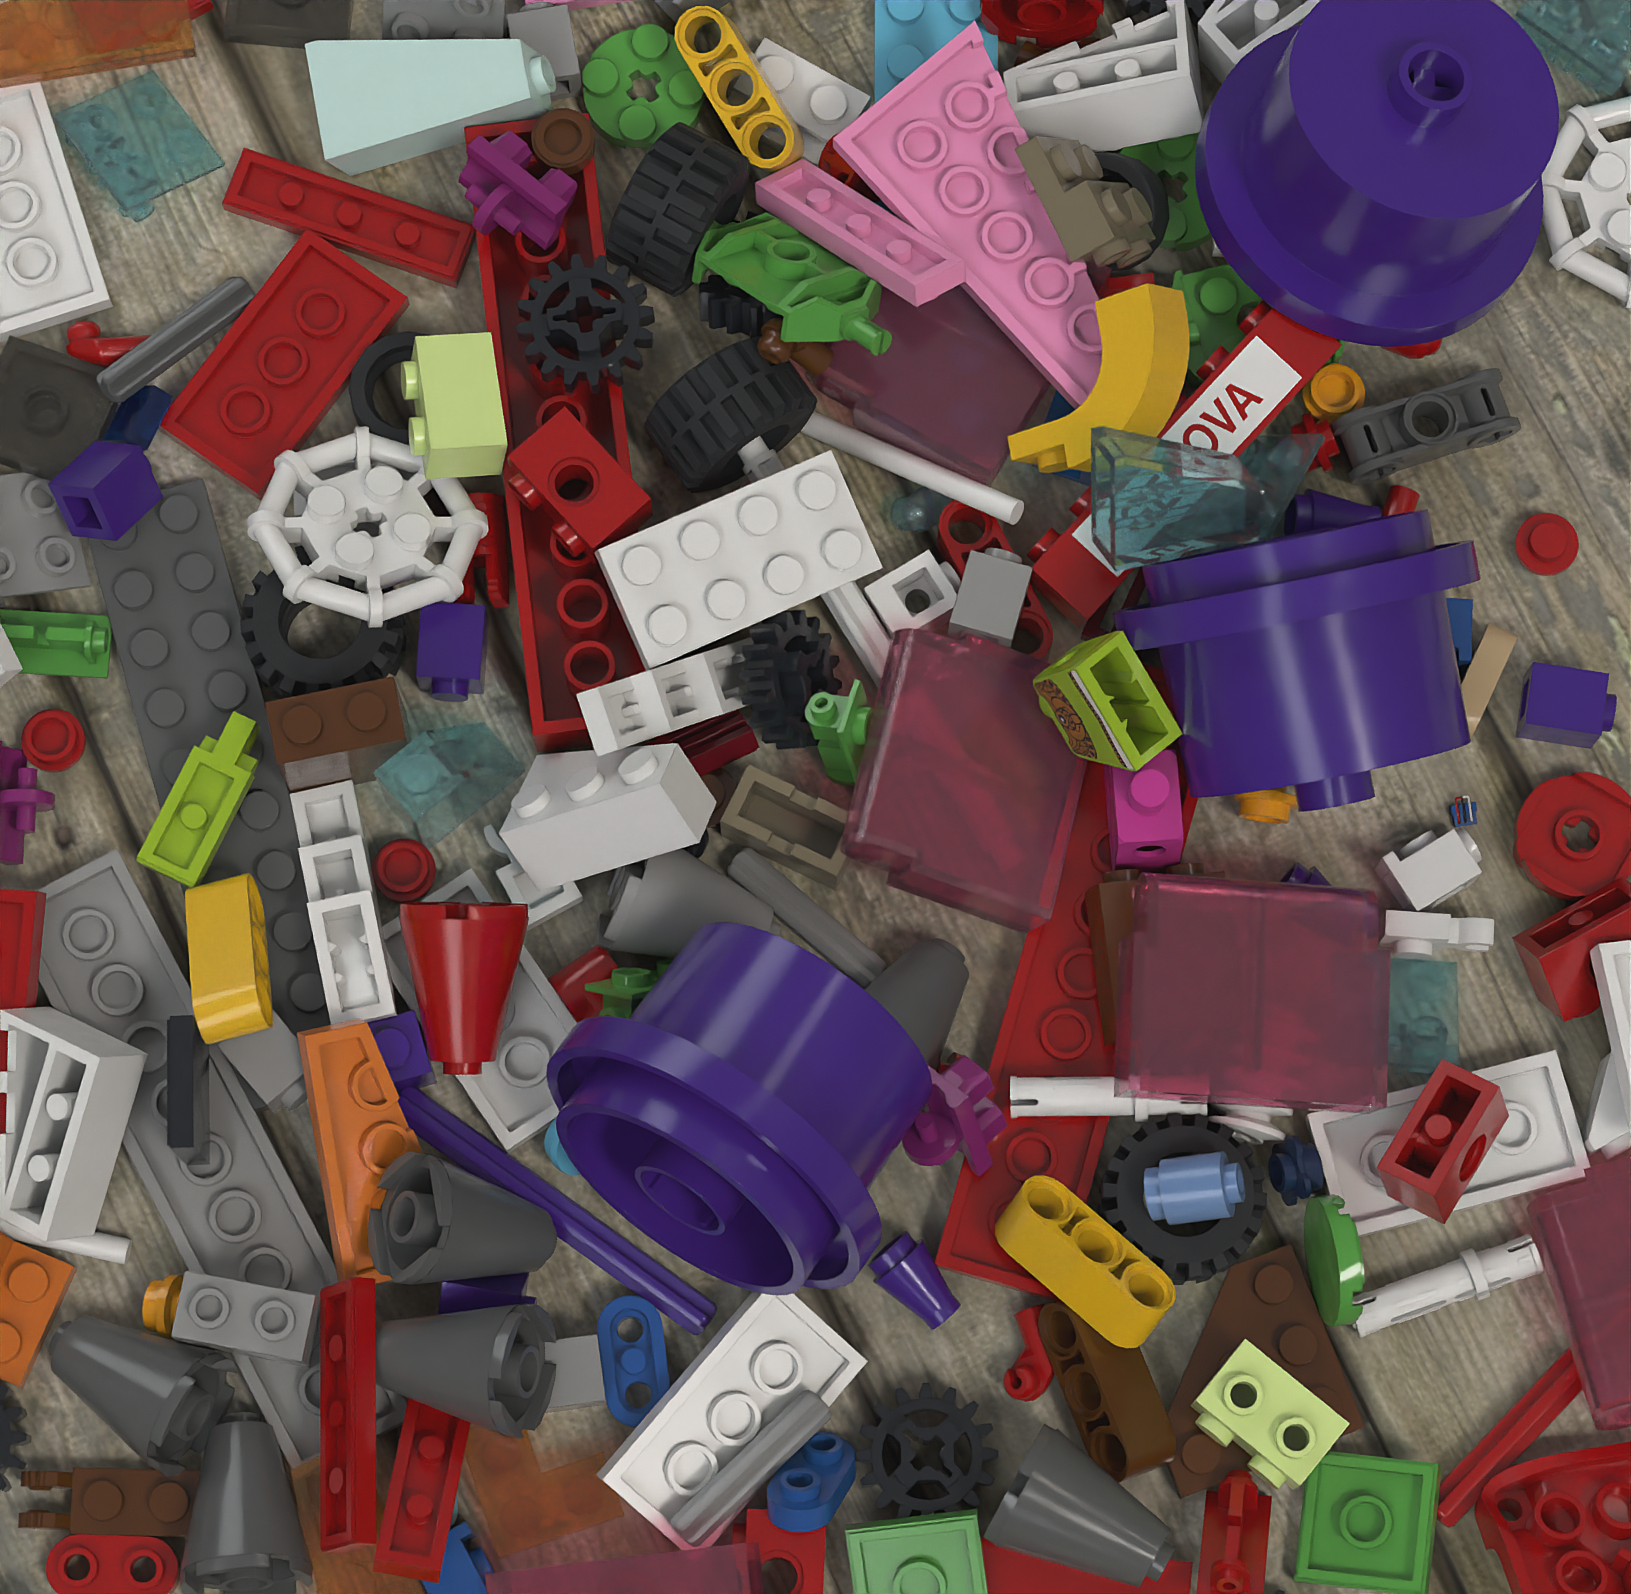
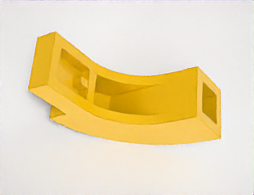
[1007,283,1190,474]

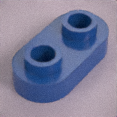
[597,1296,671,1428]
[767,1432,856,1532]

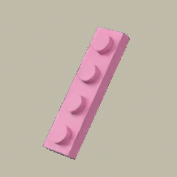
[755,158,966,307]

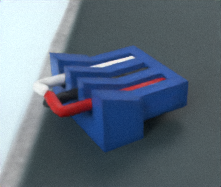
[1449,795,1477,827]

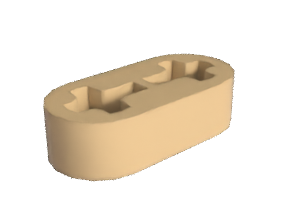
[1461,622,1518,739]

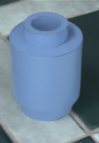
[1144,1151,1245,1225]

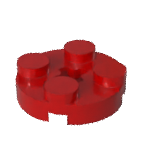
[1513,772,1631,901]

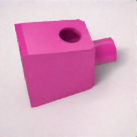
[1103,750,1183,877]

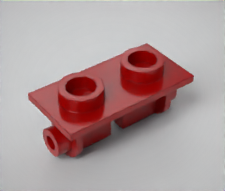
[1196,1470,1272,1594]

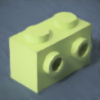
[401,332,508,479]
[1190,1339,1350,1490]

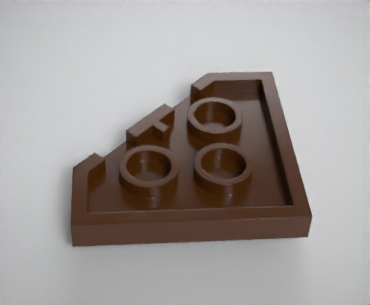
[1167,1244,1365,1499]

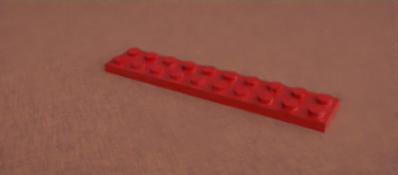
[934,664,1198,1301]

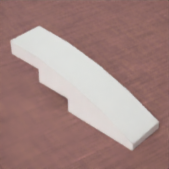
[576,637,754,757]
[290,780,397,1025]

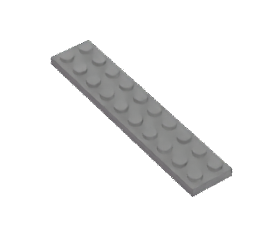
[36,848,407,1480]

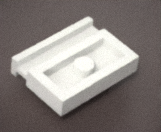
[719,37,871,167]

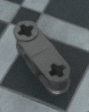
[1330,368,1521,486]

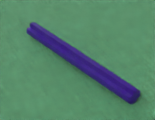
[398,1086,717,1336]

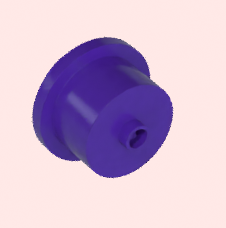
[1195,0,1559,347]
[1113,509,1481,812]
[546,922,932,1296]

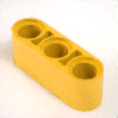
[674,6,804,174]
[185,873,273,1045]
[995,1175,1176,1348]

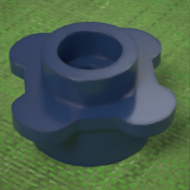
[1268,1135,1323,1206]

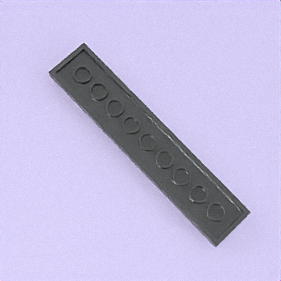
[88,478,331,1113]

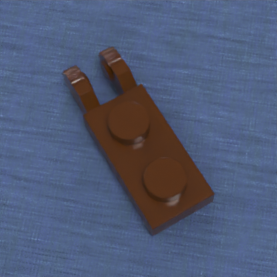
[18,1467,201,1538]

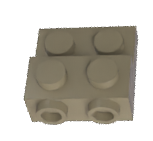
[1015,136,1156,268]

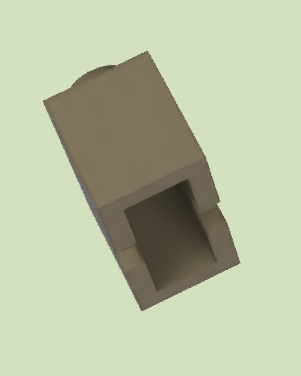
[720,764,865,891]

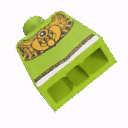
[1033,631,1183,771]

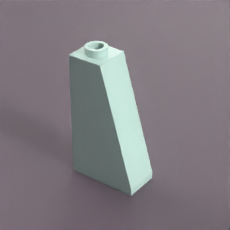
[305,39,556,176]

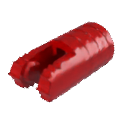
[449,493,510,609]

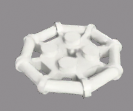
[1542,96,1631,309]
[247,427,489,628]

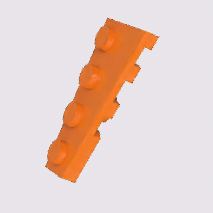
[297,1019,423,1284]

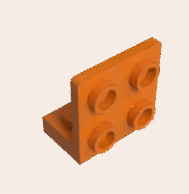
[0,1231,77,1389]

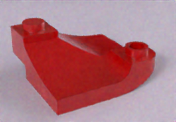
[1474,1441,1631,1594]

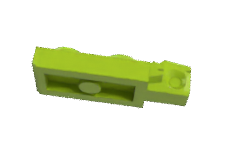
[136,711,261,888]

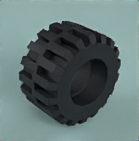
[606,122,750,297]
[644,336,818,493]
[240,545,407,699]
[1098,1114,1267,1285]

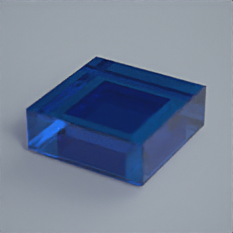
[102,385,173,451]

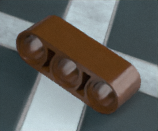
[1038,1299,1176,1483]

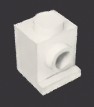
[863,550,961,654]
[1375,828,1482,912]

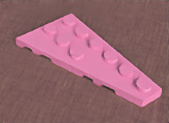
[833,21,1102,410]

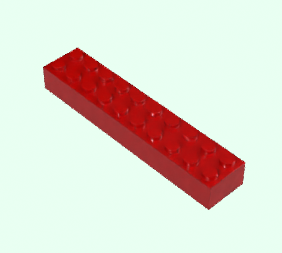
[464,113,663,752]

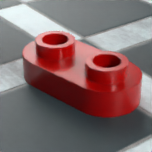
[46,1534,181,1594]

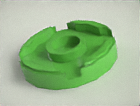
[1304,1194,1365,1327]

